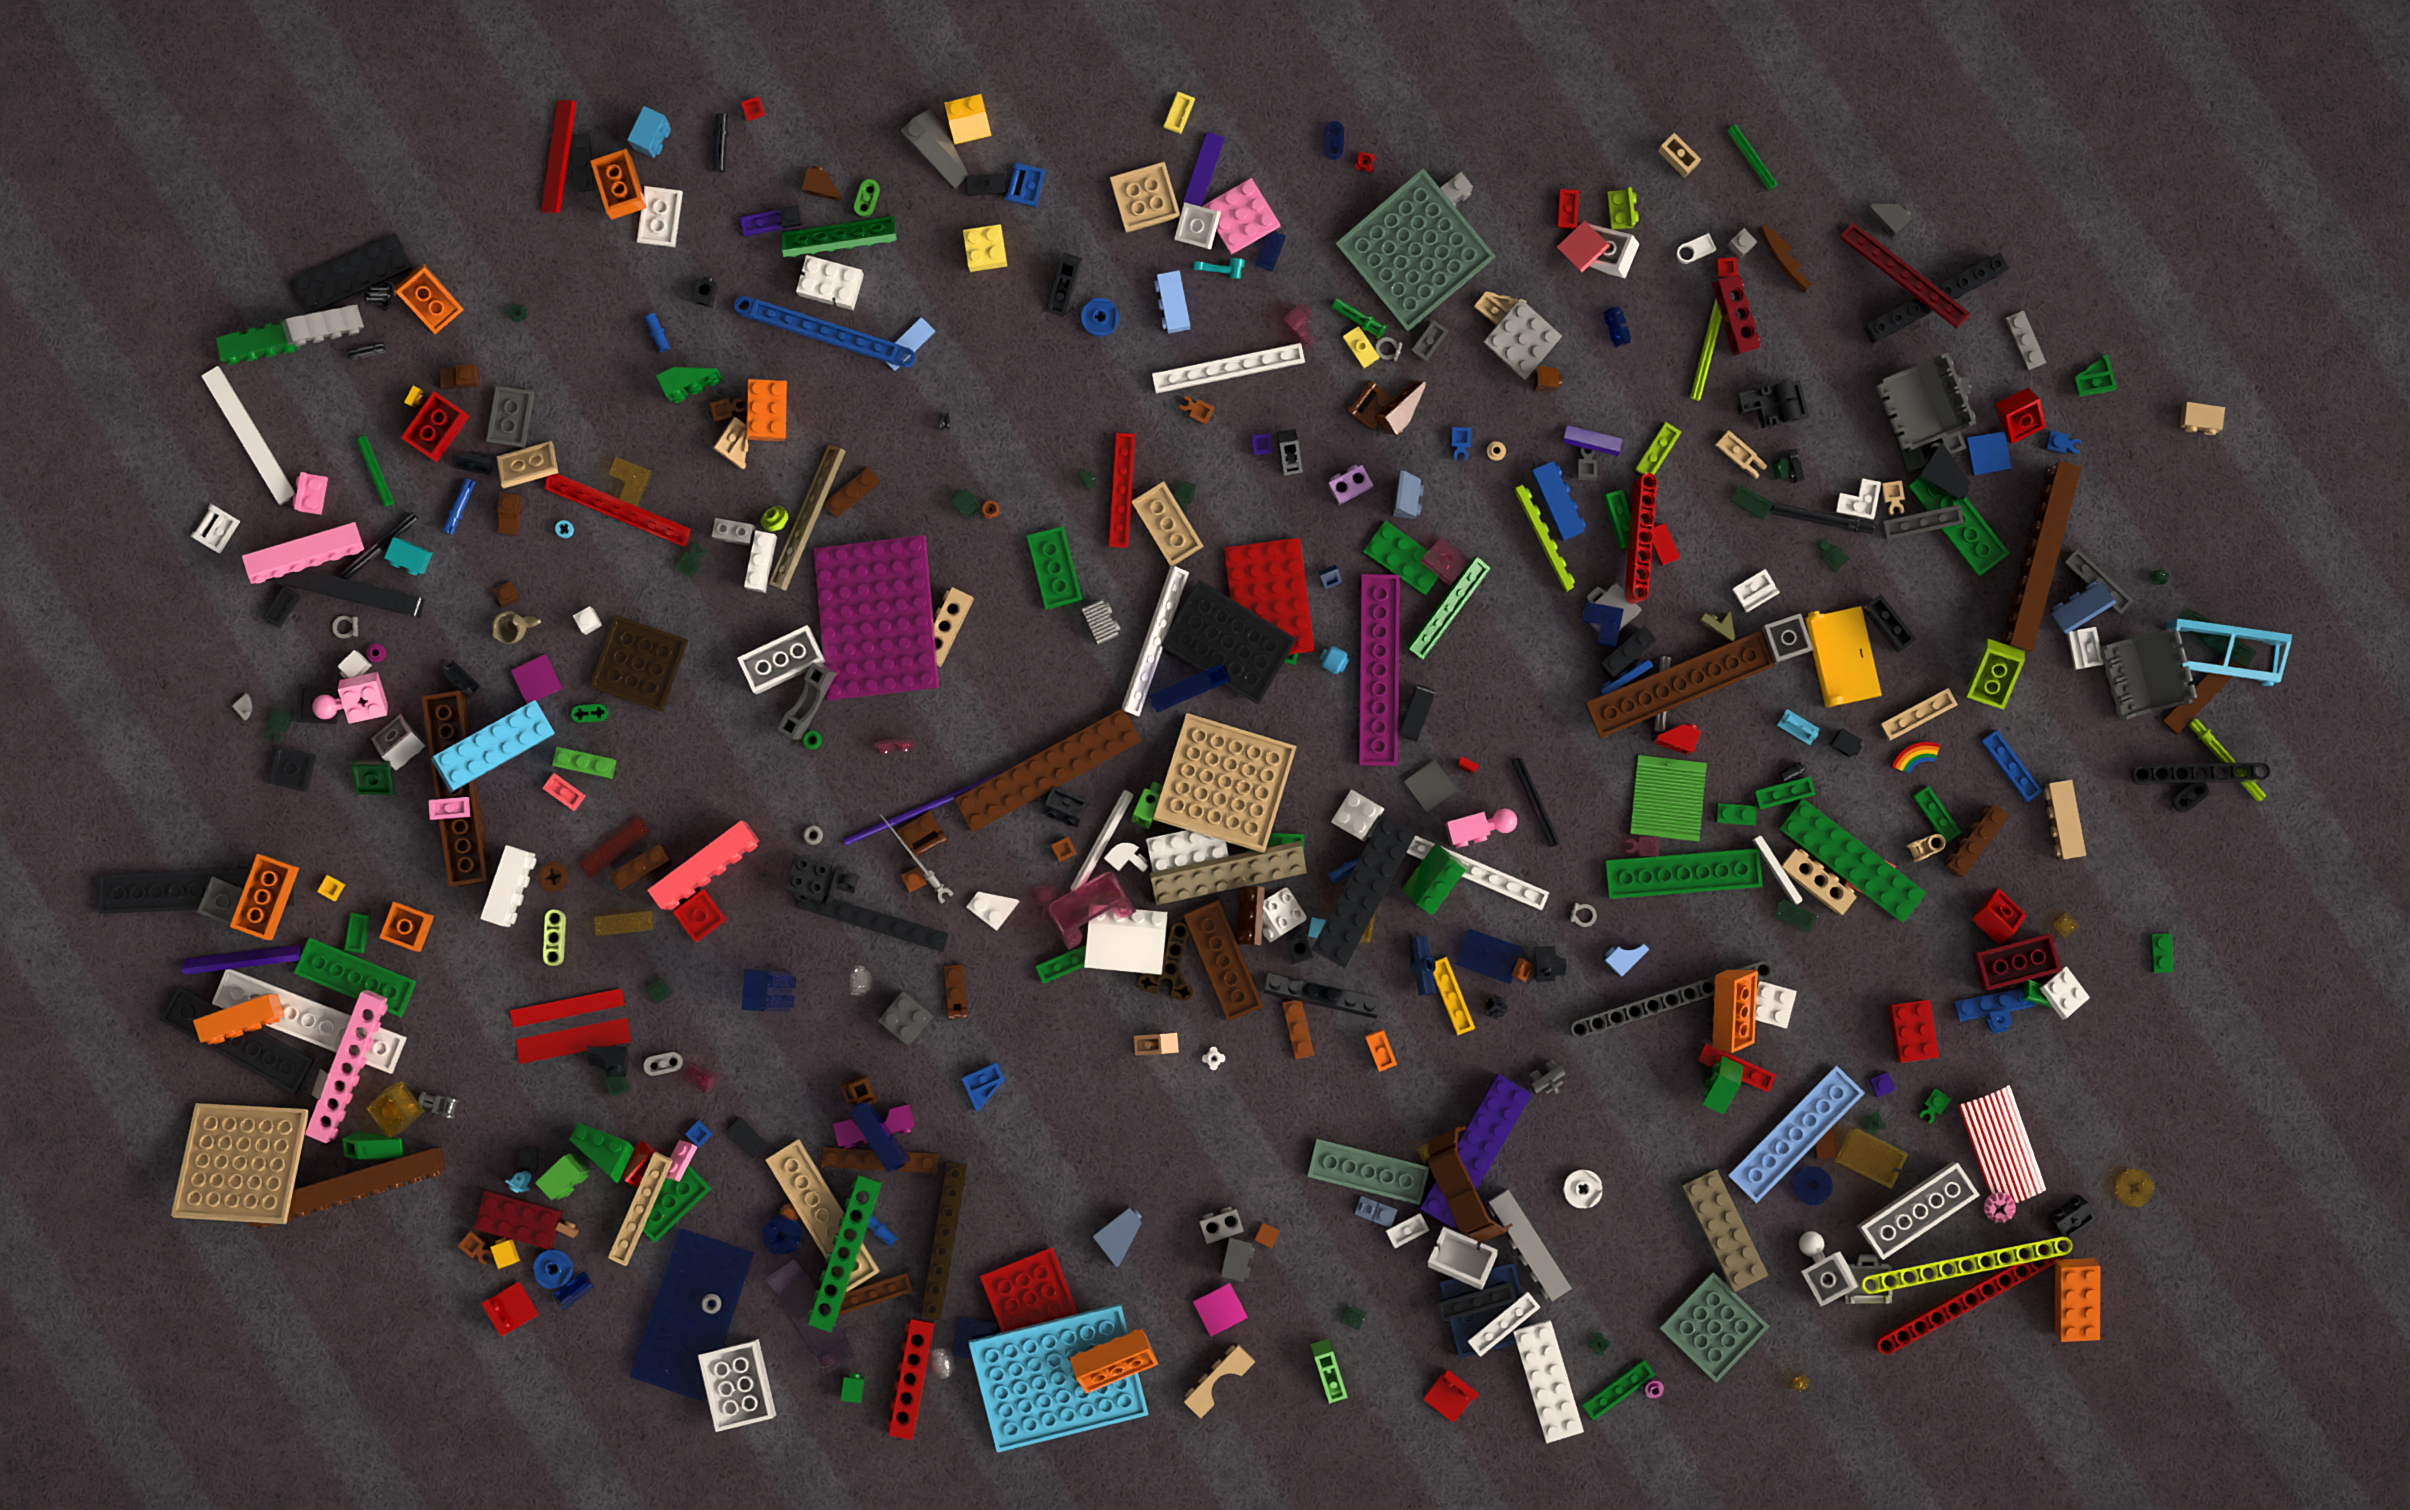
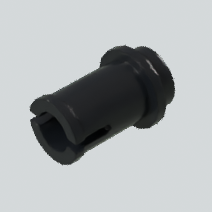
[1779,762,1805,783]

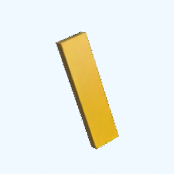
[1433,957,1475,1036]

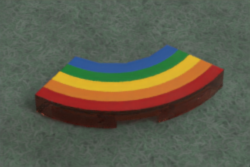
[1891,742,1941,774]

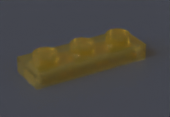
[594,911,655,936]

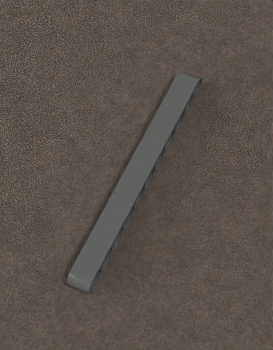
[1569,961,1772,1038]

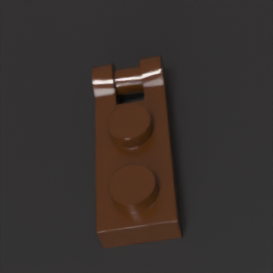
[944,964,969,1020]

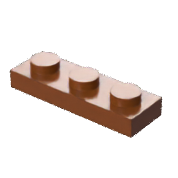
[1282,1000,1314,1059]

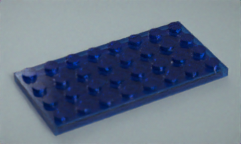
[630,1228,755,1402]

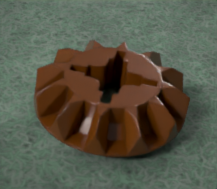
[538,862,569,892]

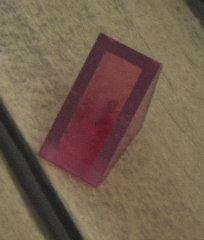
[684,1063,719,1094]

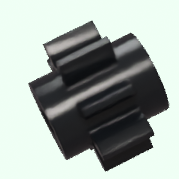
[1484,994,1508,1020]

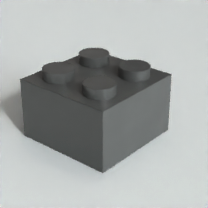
[878,991,934,1046]
[1221,1236,1255,1282]

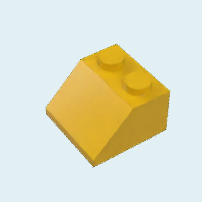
[944,94,991,144]

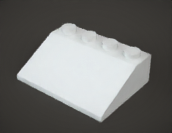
[1084,905,1167,975]
[698,1339,776,1432]

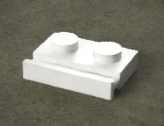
[1732,569,1780,613]
[2067,627,2103,670]

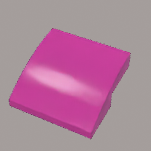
[1193,1283,1247,1336]

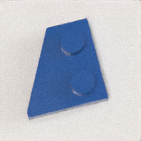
[961,1061,1005,1112]

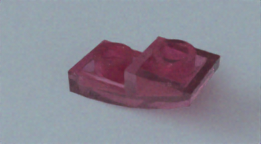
[874,739,916,755]

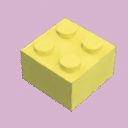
[963,224,1007,272]

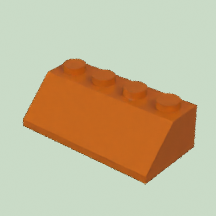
[1712,970,1758,1053]
[1070,1329,1158,1394]

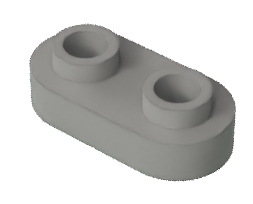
[644,1052,683,1076]

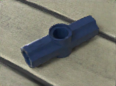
[1410,936,1436,996]

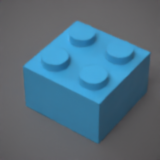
[628,106,671,158]

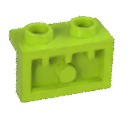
[1607,187,1638,230]

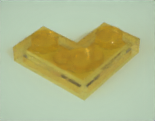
[609,457,652,507]

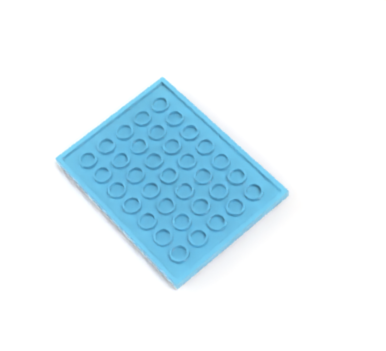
[969,1303,1148,1452]

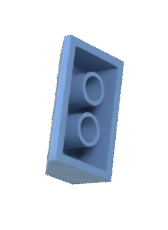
[2050,581,2116,634]

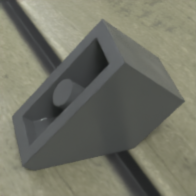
[1867,203,1912,238]

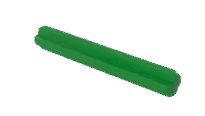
[1727,124,1777,190]
[356,435,394,507]

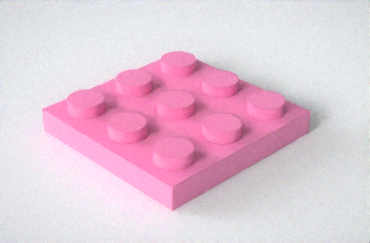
[1203,178,1280,255]

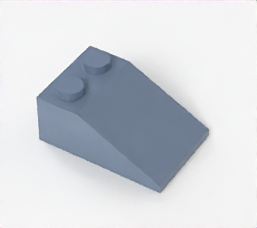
[1392,470,1424,519]

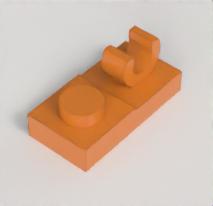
[1365,1029,1397,1072]

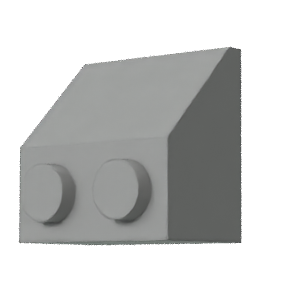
[371,714,426,770]

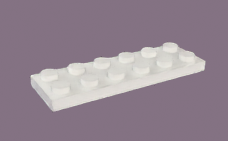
[1513,1320,1584,1443]

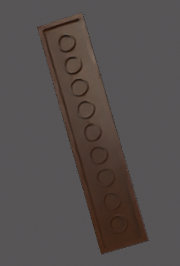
[1585,631,1774,738]
[954,708,1141,832]

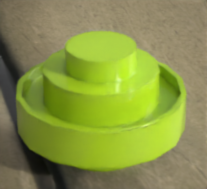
[761,506,788,532]

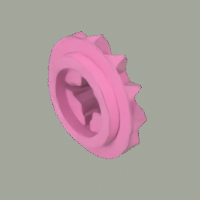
[1984,1192,2016,1223]

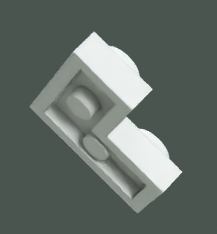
[1835,478,1881,520]

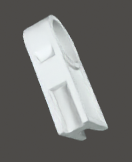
[1676,233,1716,264]

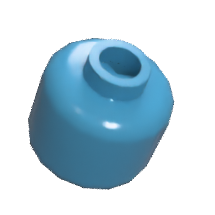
[1319,646,1349,674]

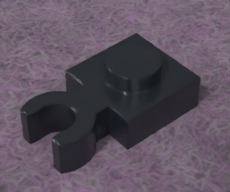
[1787,449,1805,484]

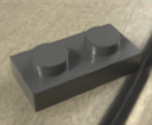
[1411,320,1449,362]

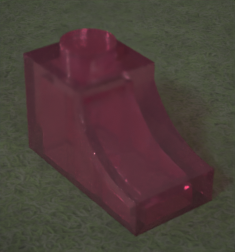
[1283,303,1316,349]

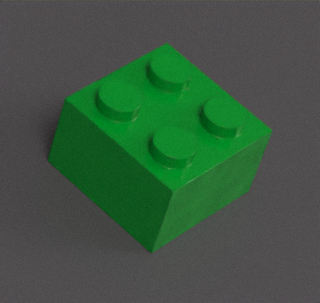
[1701,1056,1743,1115]

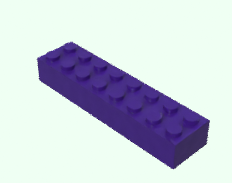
[1419,1074,1532,1228]

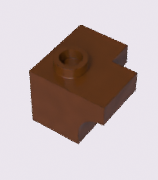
[840,1074,878,1108]

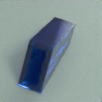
[1149,664,1229,713]
[850,1101,911,1172]

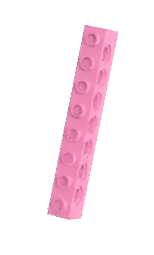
[305,990,388,1143]

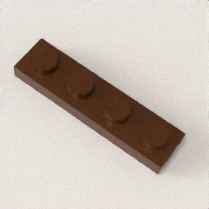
[839,1272,914,1316]

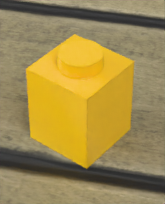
[490,1238,520,1269]

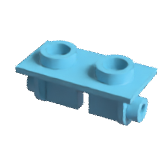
[1777,709,1820,745]
[505,1171,531,1193]

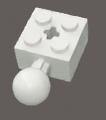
[1799,1231,1859,1306]

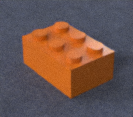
[591,149,647,220]
[746,379,787,441]

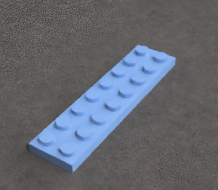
[1728,1066,1864,1203]

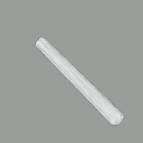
[1070,790,1133,894]

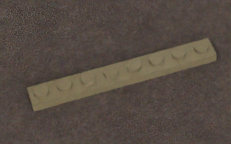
[769,445,846,591]

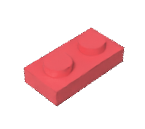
[543,773,586,811]

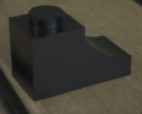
[1277,429,1303,476]
[587,1046,629,1077]

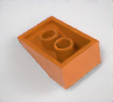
[396,263,464,334]

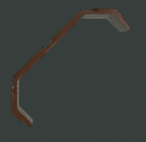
[1428,1126,1513,1244]

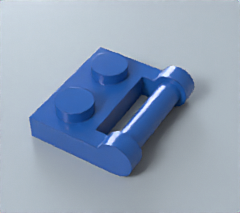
[1004,163,1046,208]

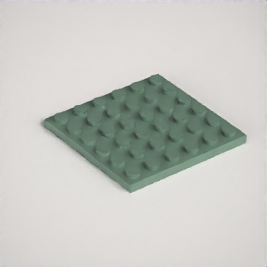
[1336,168,1496,331]

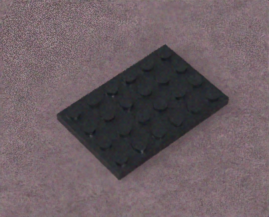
[1161,580,1298,705]

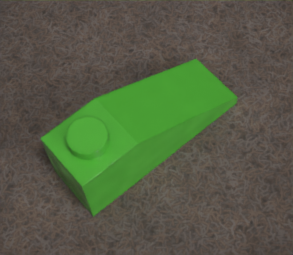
[1310,1339,1348,1403]

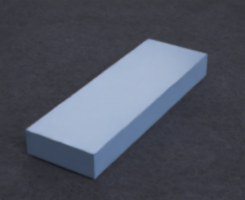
[886,317,935,371]

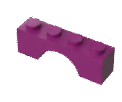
[833,1104,915,1149]

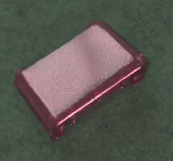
[1049,872,1136,950]

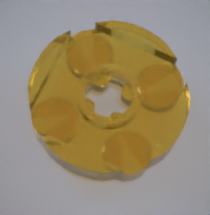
[2114,1169,2155,1208]

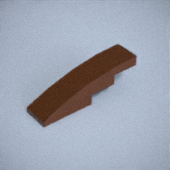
[1759,223,1812,293]

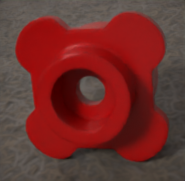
[1355,152,1375,172]

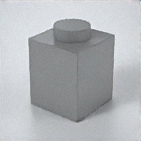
[1727,228,1757,259]

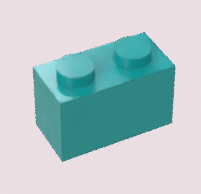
[384,537,433,576]

